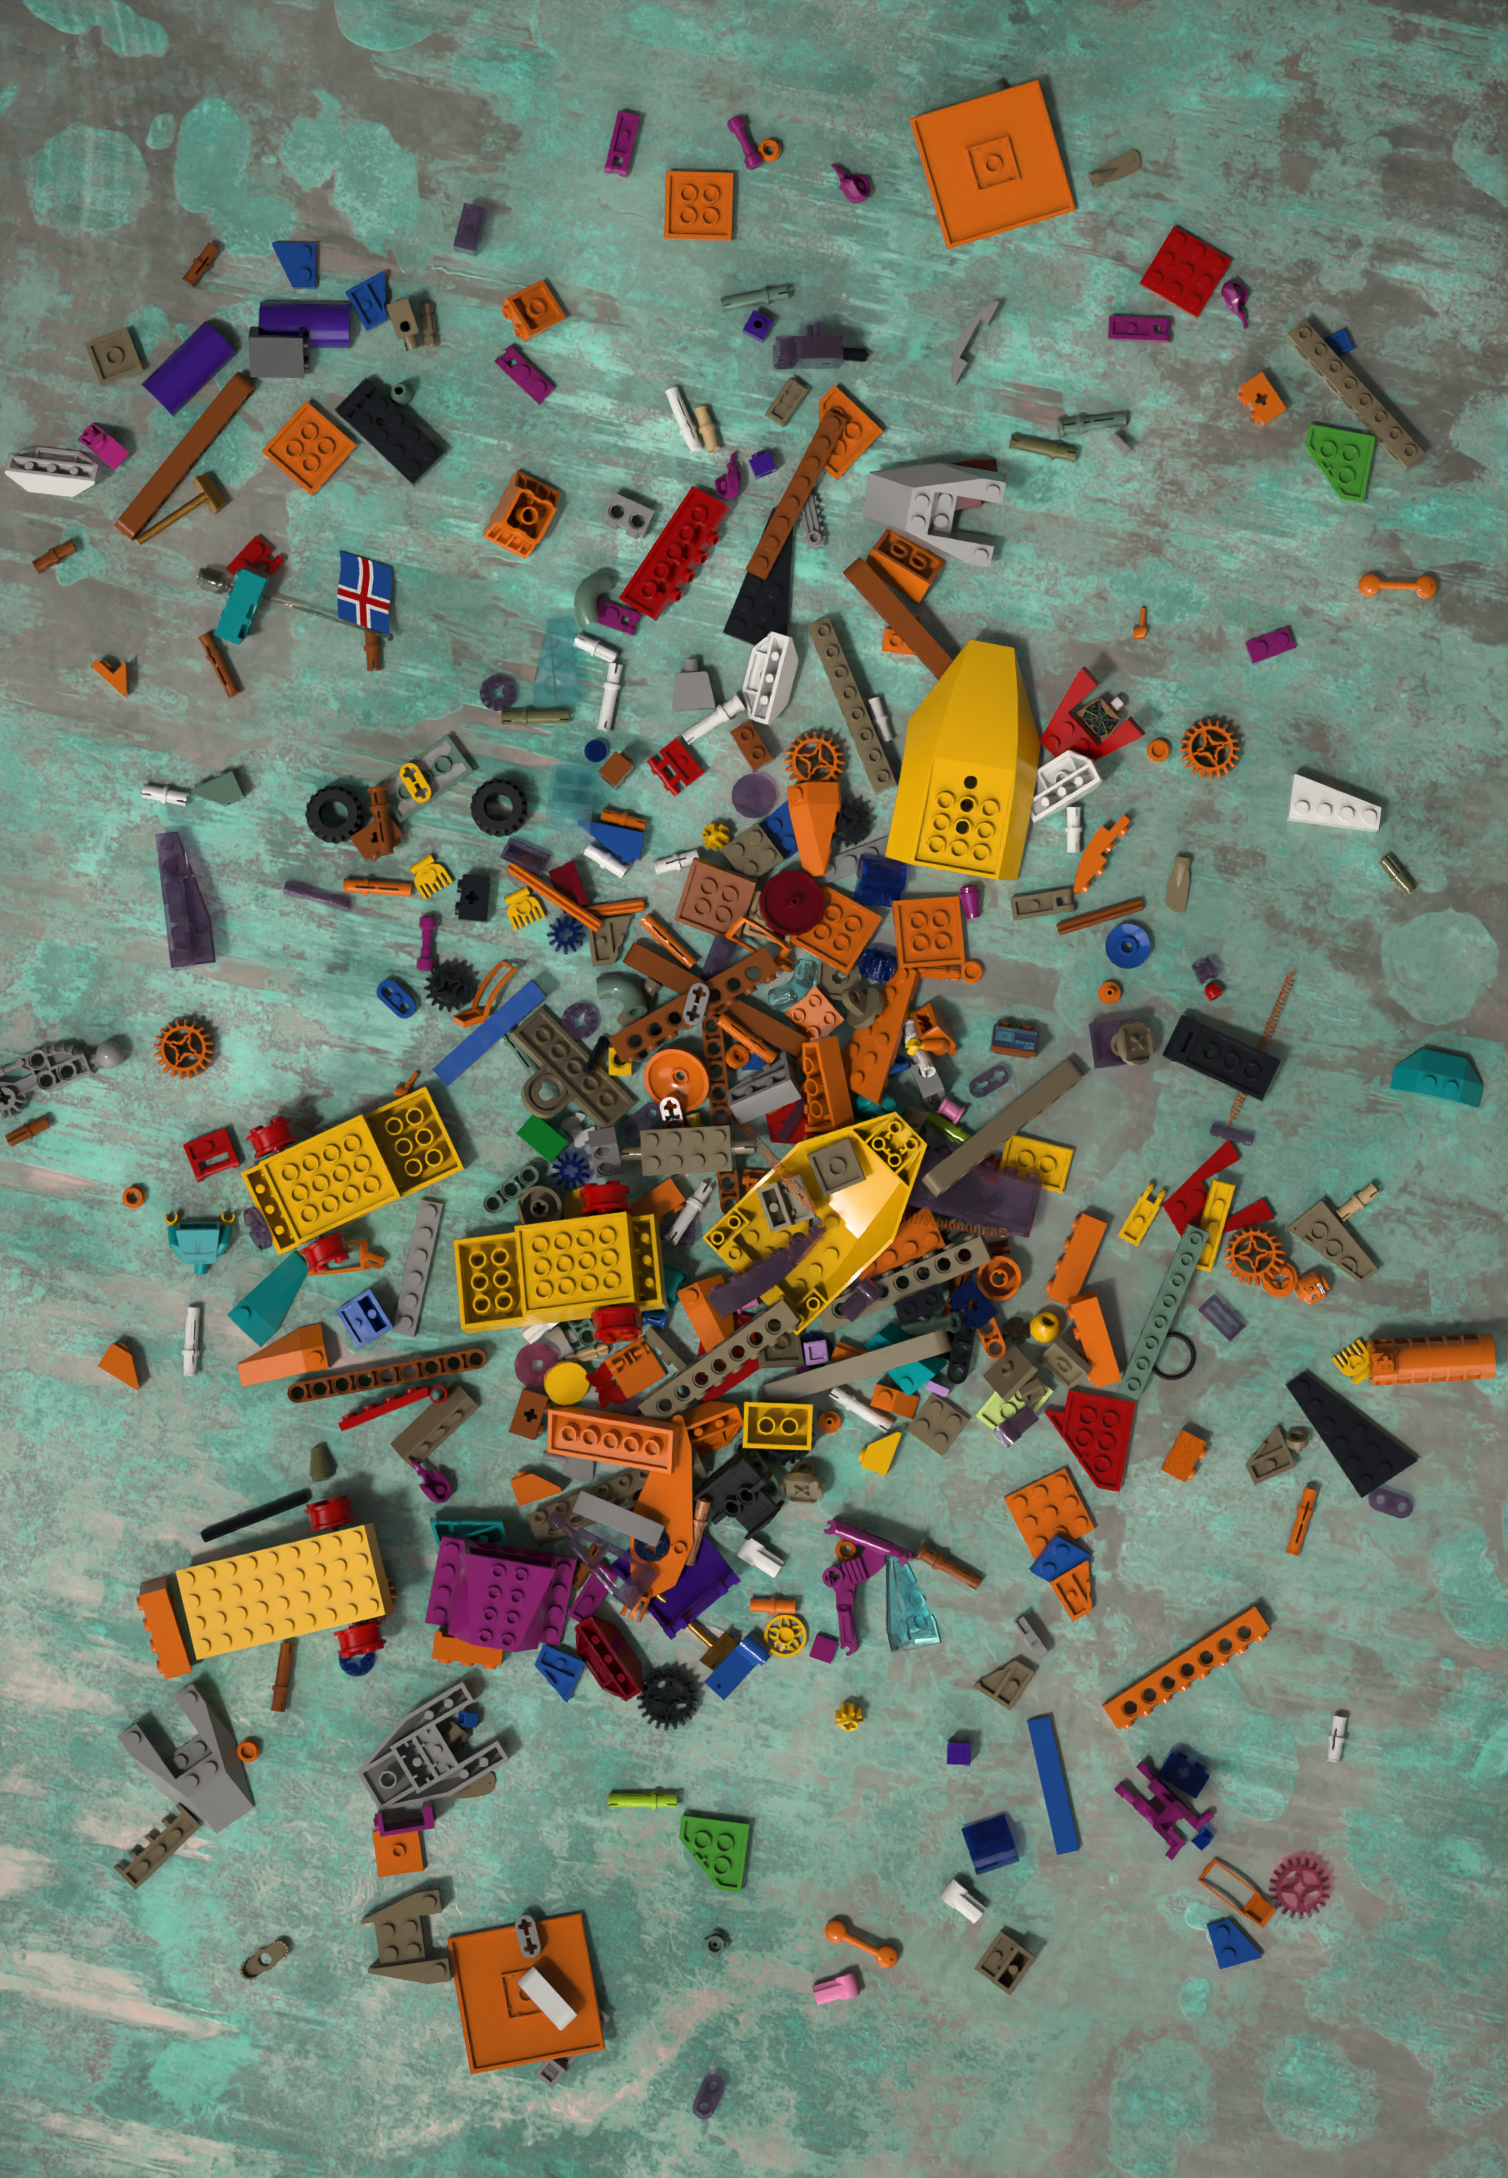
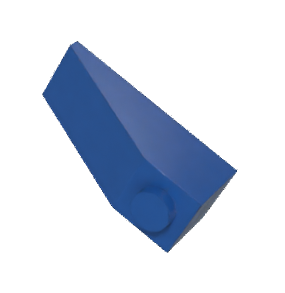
[577,819,645,864]

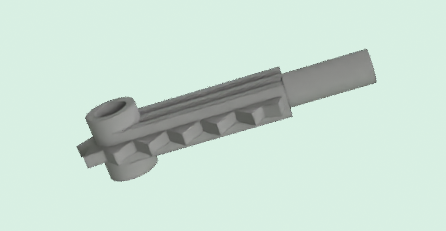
[798,494,826,551]

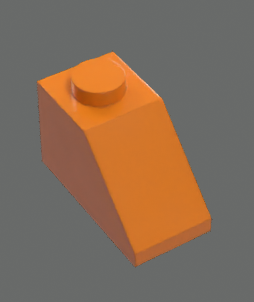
[98,1341,141,1390]
[870,1384,919,1419]
[510,1470,563,1506]

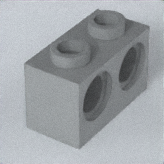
[602,492,655,539]
[585,1127,623,1178]

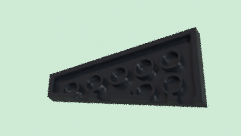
[723,508,793,646]
[1285,1372,1418,1498]

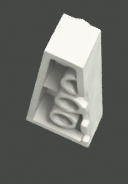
[1286,773,1381,832]

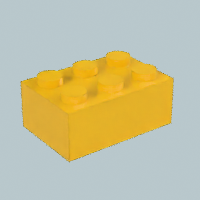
[743,1402,813,1450]

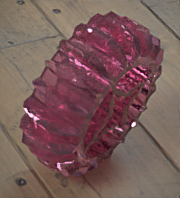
[1268,1857,1331,1920]

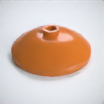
[644,1048,710,1112]

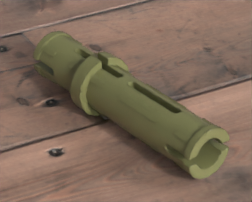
[1009,434,1078,463]
[501,708,569,726]

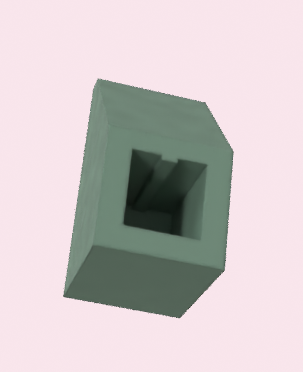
[191,770,245,807]

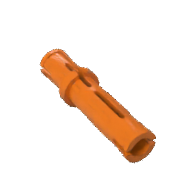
[343,878,412,897]
[640,913,698,970]
[715,1013,778,1064]
[1285,1487,1318,1556]

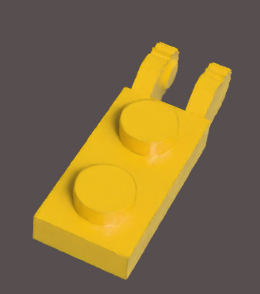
[1117,1181,1167,1247]

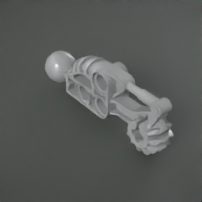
[0,1040,124,1119]

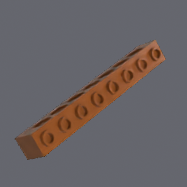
[608,947,779,1064]

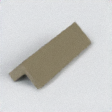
[391,1382,480,1469]

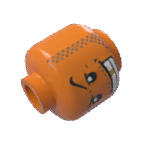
[1295,1271,1330,1304]

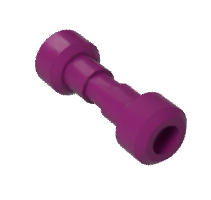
[727,115,763,170]
[416,916,437,971]

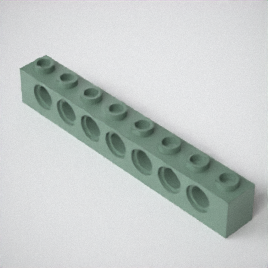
[1117,1222,1210,1400]

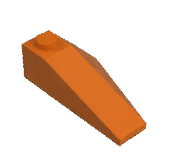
[787,782,841,878]
[677,1274,738,1368]

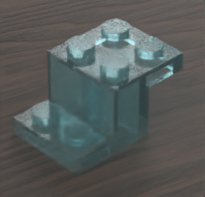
[545,763,598,833]

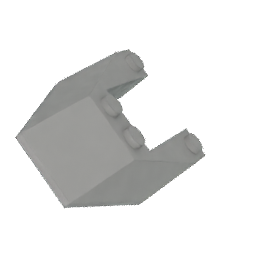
[862,462,1007,567]
[357,1680,510,1811]
[117,1682,254,1834]

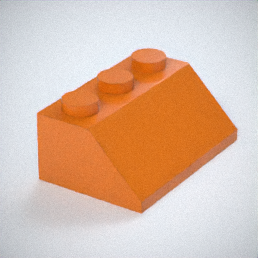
[865,529,945,603]

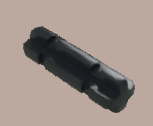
[583,1035,610,1076]

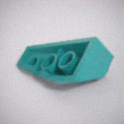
[227,1252,308,1347]

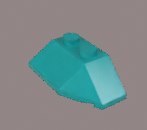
[1390,1049,1483,1108]

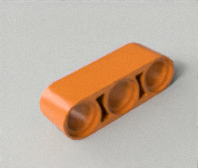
[967,1296,1006,1359]

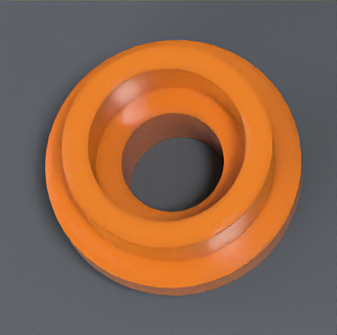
[758,139,781,162]
[122,1186,145,1209]
[835,1539,858,1561]

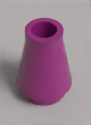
[958,885,980,919]

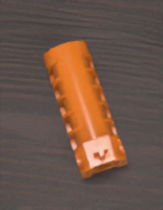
[1366,1333,1496,1386]

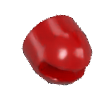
[1204,982,1224,1002]

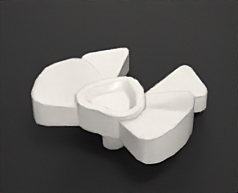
[561,1113,595,1148]

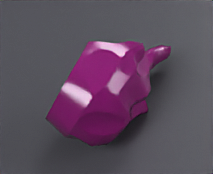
[831,163,871,204]
[1221,279,1249,329]
[715,452,741,500]
[412,1460,452,1504]

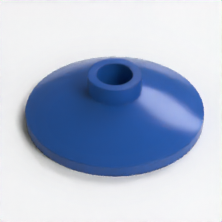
[1105,924,1150,969]

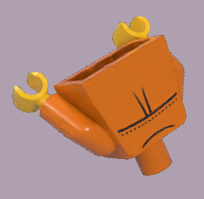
[905,1002,958,1057]

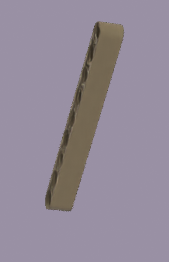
[921,1058,1085,1198]
[759,1329,952,1403]

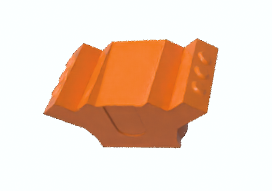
[483,470,560,559]

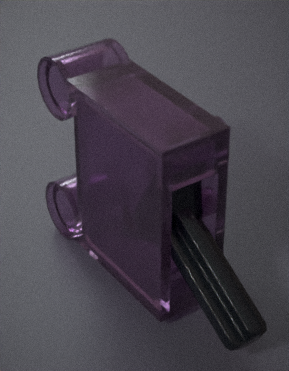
[773,322,868,370]

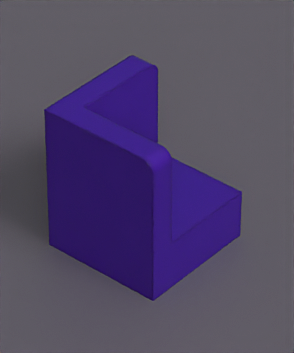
[947,1741,971,1766]

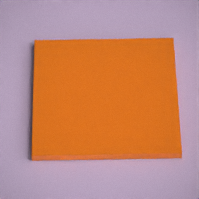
[909,79,1076,249]
[447,1913,606,2075]

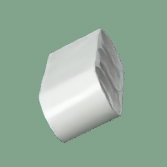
[517,1966,578,2031]

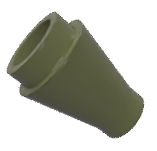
[309,1447,332,1482]

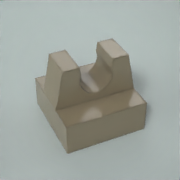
[1019,1375,1046,1405]
[440,1721,471,1753]

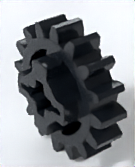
[831,798,871,848]
[424,963,474,1013]

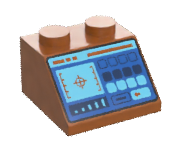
[989,1022,1039,1059]

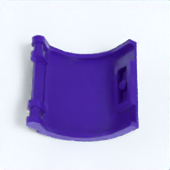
[610,1534,741,1640]

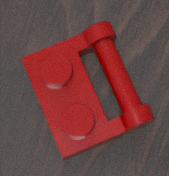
[183,1128,240,1183]

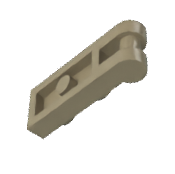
[1010,889,1076,921]
[644,1327,687,1372]

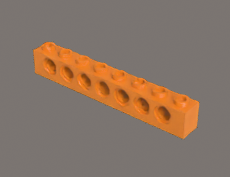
[1102,1606,1270,1730]

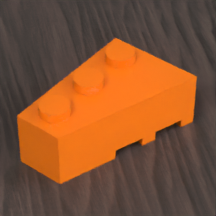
[432,1629,504,1669]

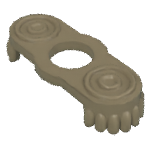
[240,1940,289,1981]

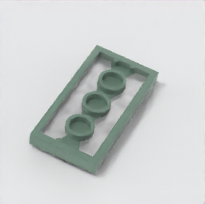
[376,735,474,824]

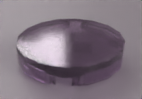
[731,773,776,819]
[243,1206,272,1250]

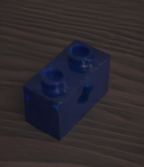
[947,1278,999,1330]
[1156,1750,1210,1799]

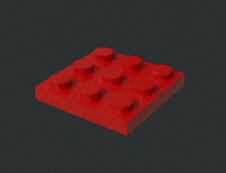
[1139,226,1232,319]

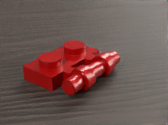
[226,535,284,577]
[647,737,704,797]

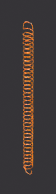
[1228,969,1295,1127]
[731,1110,816,1215]
[901,1212,1008,1237]

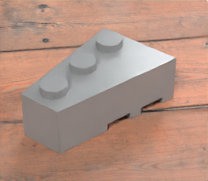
[726,1052,802,1124]

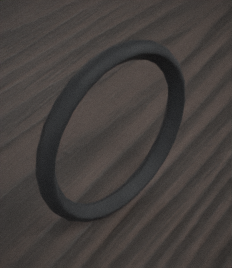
[1152,1333,1196,1380]

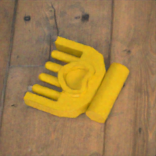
[409,854,453,900]
[504,886,546,932]
[1331,1339,1370,1386]

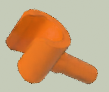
[1133,608,1146,640]
[394,1072,419,1099]

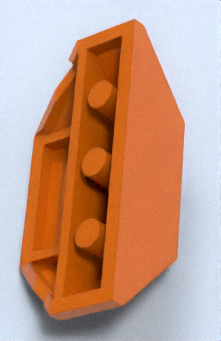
[669,1401,744,1456]

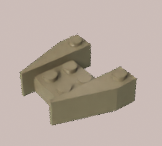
[361,1887,452,1984]

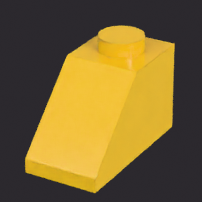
[858,1432,902,1476]

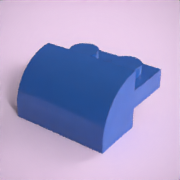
[335,1288,395,1349]

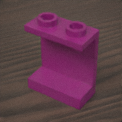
[373,1800,437,1837]

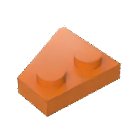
[1049,1560,1092,1622]

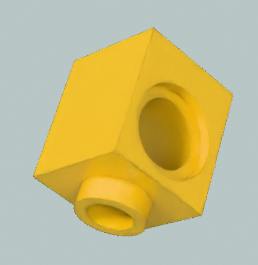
[609,1048,632,1076]

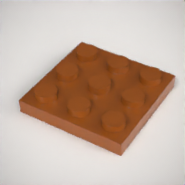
[674,857,758,944]

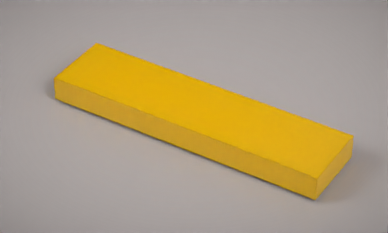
[1195,1179,1235,1272]

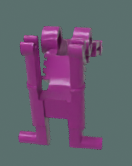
[822,1518,915,1656]
[1114,1761,1214,1861]

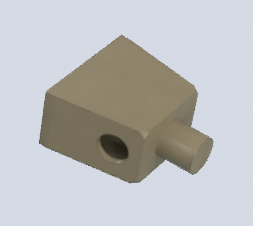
[386,298,419,351]

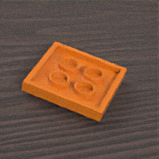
[664,171,733,241]
[261,401,357,497]
[789,885,883,976]
[891,896,965,969]
[1004,1468,1095,1559]

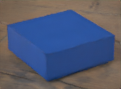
[1324,328,1355,357]

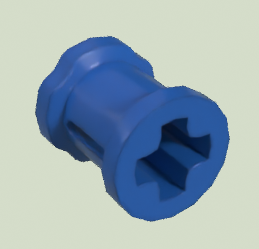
[642,1310,668,1330]

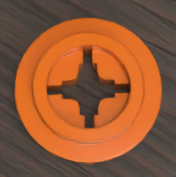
[1261,1262,1298,1297]

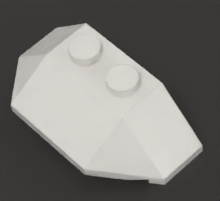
[5,446,98,497]
[742,631,799,725]
[1030,750,1103,822]

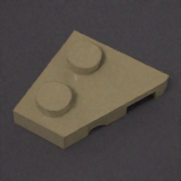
[1245,1427,1296,1486]

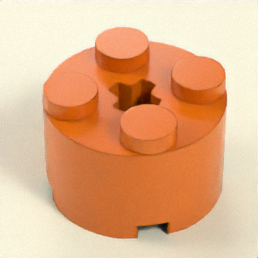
[975,1256,1021,1301]

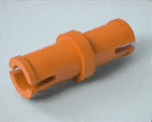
[600,807,647,832]
[750,1597,796,1615]

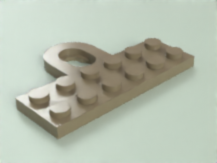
[510,1007,636,1129]

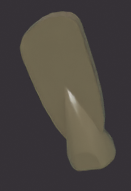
[1088,150,1140,189]
[1165,856,1192,913]
[617,977,662,1027]
[441,1772,495,1801]

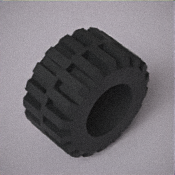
[470,779,528,837]
[305,785,364,844]

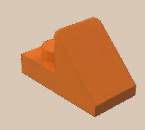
[90,659,129,698]

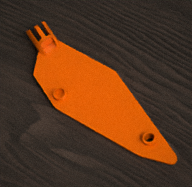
[620,1415,693,1623]

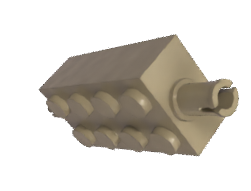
[620,1124,756,1176]

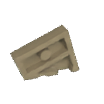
[587,916,630,966]
[973,1660,1035,1710]

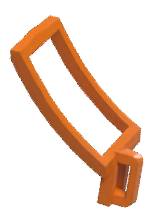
[725,915,795,973]
[306,1240,385,1276]

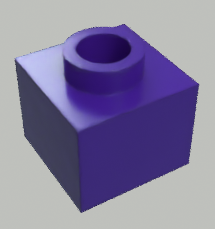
[743,310,773,343]
[749,451,776,480]

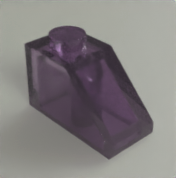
[700,936,737,982]

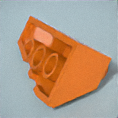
[237,1323,331,1387]

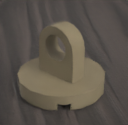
[841,986,885,1030]
[1111,1020,1154,1066]
[779,1460,825,1504]

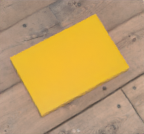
[996,1135,1074,1194]

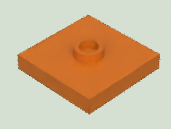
[372,1831,424,1877]

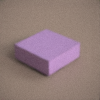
[803,1340,829,1365]
[925,1380,949,1397]

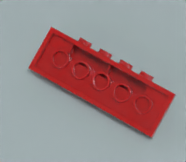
[619,486,730,621]

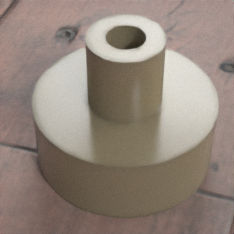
[1286,1429,1309,1453]

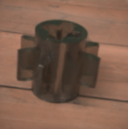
[1003,1317,1030,1345]

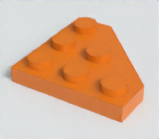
[819,385,883,481]

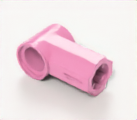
[812,1972,860,2005]

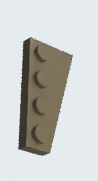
[1286,1200,1379,1285]

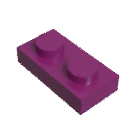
[1245,627,1295,665]

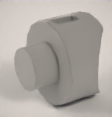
[544,1325,578,1360]

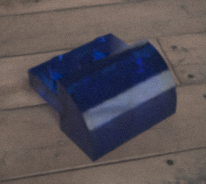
[853,854,906,907]
[961,1815,1020,1875]

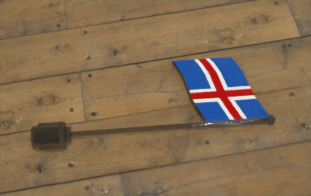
[196,551,394,641]

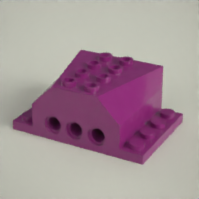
[425,1534,577,1652]

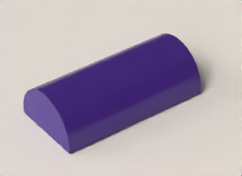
[259,302,351,349]
[141,322,237,417]

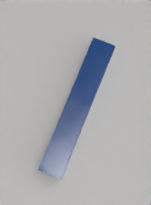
[432,979,547,1086]
[1027,1716,1079,1855]

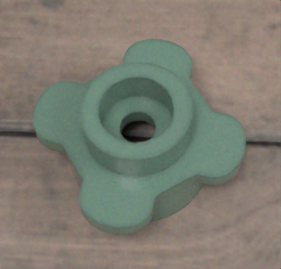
[701,1931,729,1958]

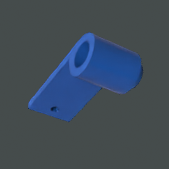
[704,1631,771,1701]

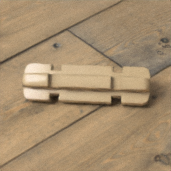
[565,1343,609,1363]

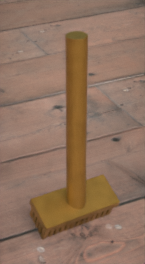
[136,473,226,545]
[654,1593,738,1671]

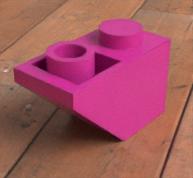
[78,423,129,470]

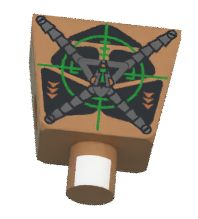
[1075,696,1125,743]

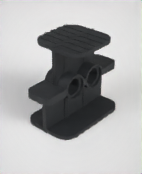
[692,1448,785,1541]

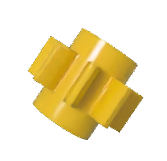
[702,821,729,851]
[835,1702,863,1731]

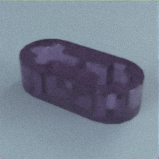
[969,1066,1009,1098]

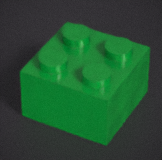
[516,1115,570,1164]

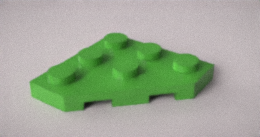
[1304,424,1376,504]
[679,1815,750,1893]

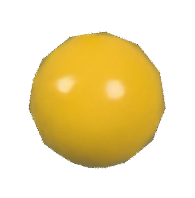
[1029,1312,1061,1343]

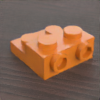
[502,280,566,342]

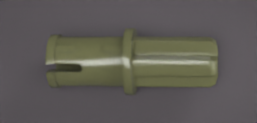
[1379,855,1416,897]

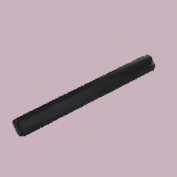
[200,1491,308,1542]

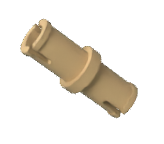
[694,405,721,453]
[1336,1183,1380,1222]

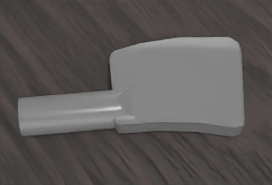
[542,1451,594,1482]

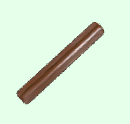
[1056,898,1144,935]

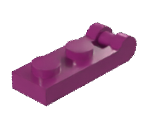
[604,111,640,178]
[1108,316,1172,343]
[494,345,555,406]
[575,599,642,636]
[567,1560,618,1623]

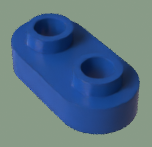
[377,980,416,1019]

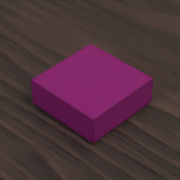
[809,1635,838,1664]

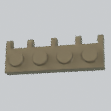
[114,1803,202,1890]

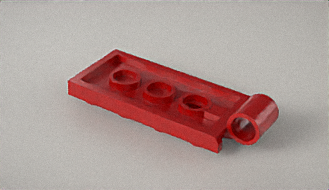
[338,1385,448,1432]

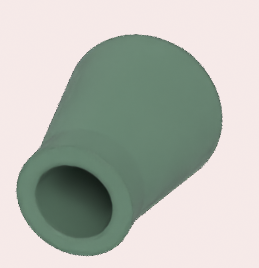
[389,384,412,406]

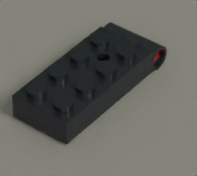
[334,378,445,487]
[1162,1015,1282,1103]

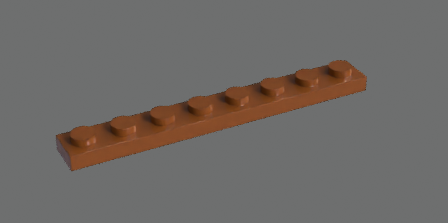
[745,409,847,581]

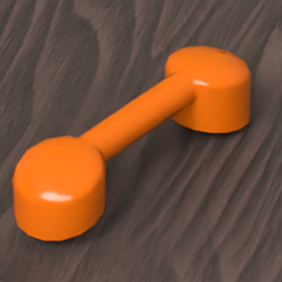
[1358,573,1438,600]
[824,1920,898,1968]

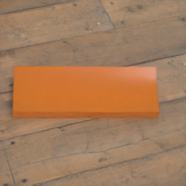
[547,1404,682,1474]

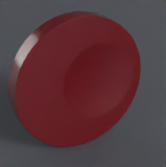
[759,870,825,936]

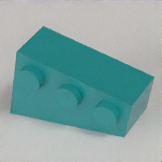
[214,565,271,645]
[864,1322,948,1397]
[430,1518,509,1548]

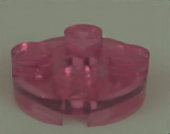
[514,1343,559,1388]

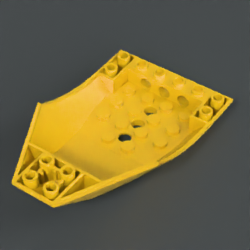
[885,639,1041,880]
[702,1112,927,1335]

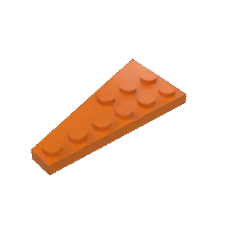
[841,968,920,1107]

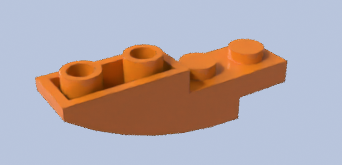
[1073,815,1131,895]

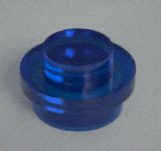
[584,740,607,763]

